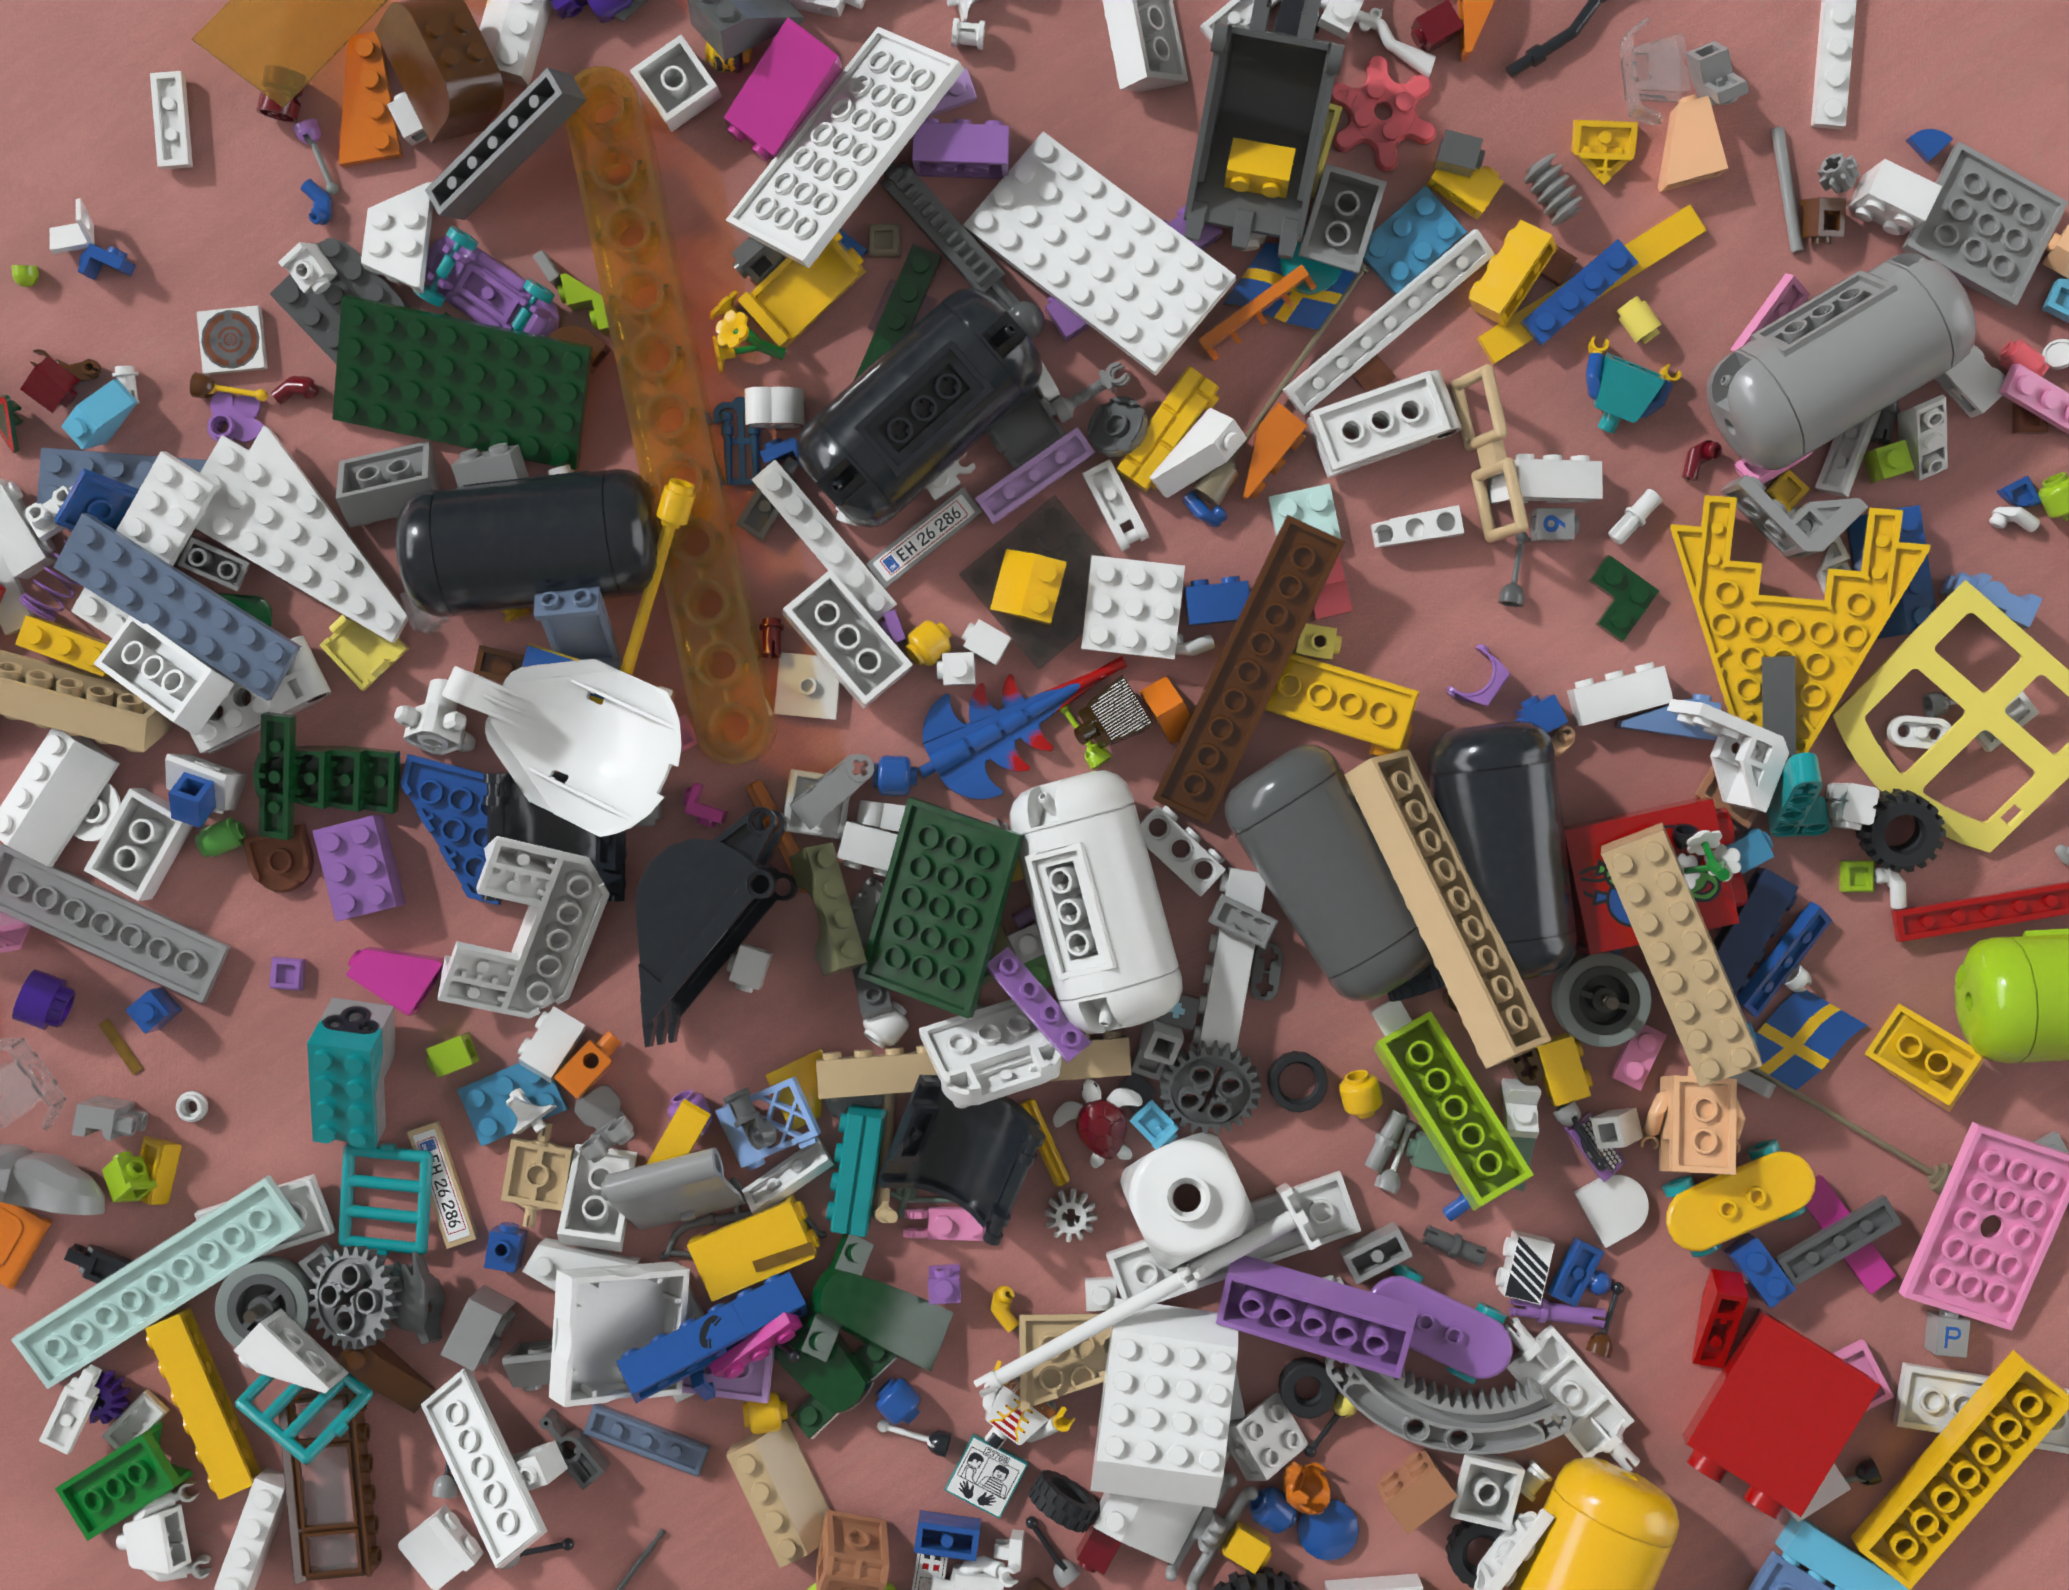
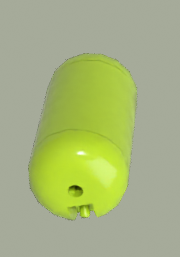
[1954,929,2069,1063]

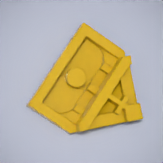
[1571,120,1638,185]

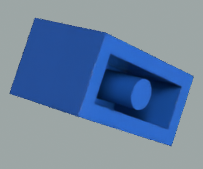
[1184,576,1249,626]
[1723,1233,1796,1308]
[914,1510,981,1561]

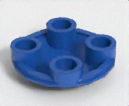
[1297,1499,1359,1561]

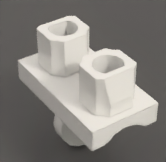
[25,486,73,542]

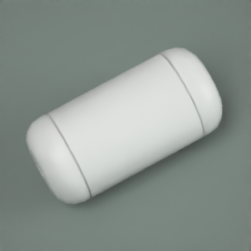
[1009,770,1183,1034]

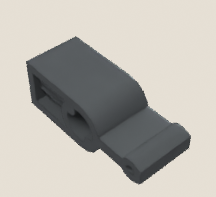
[539,1408,610,1490]

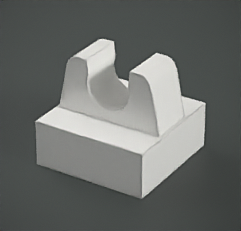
[994,1529,1025,1570]

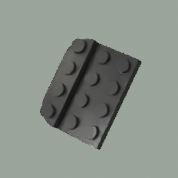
[270,238,410,365]

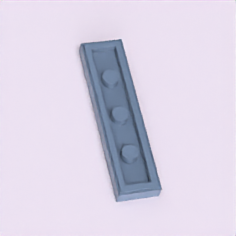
[583,1403,711,1477]

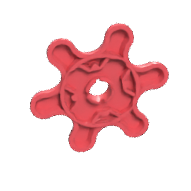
[1330,56,1436,172]

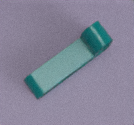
[1767,752,1831,837]

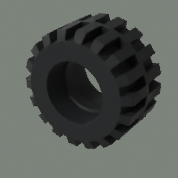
[1855,789,1946,873]

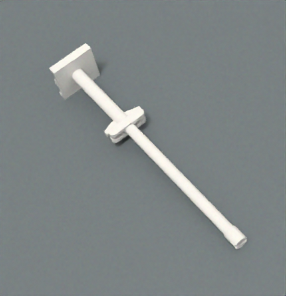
[974,1183,1322,1398]

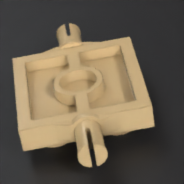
[501,1121,575,1228]

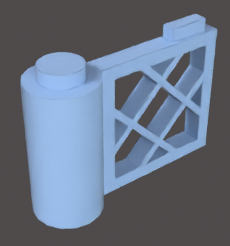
[715,1076,822,1171]

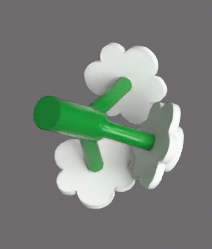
[1677,830,1741,889]

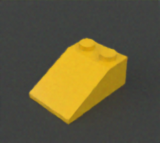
[1864,1003,1984,1112]

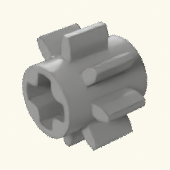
[1817,153,1860,194]

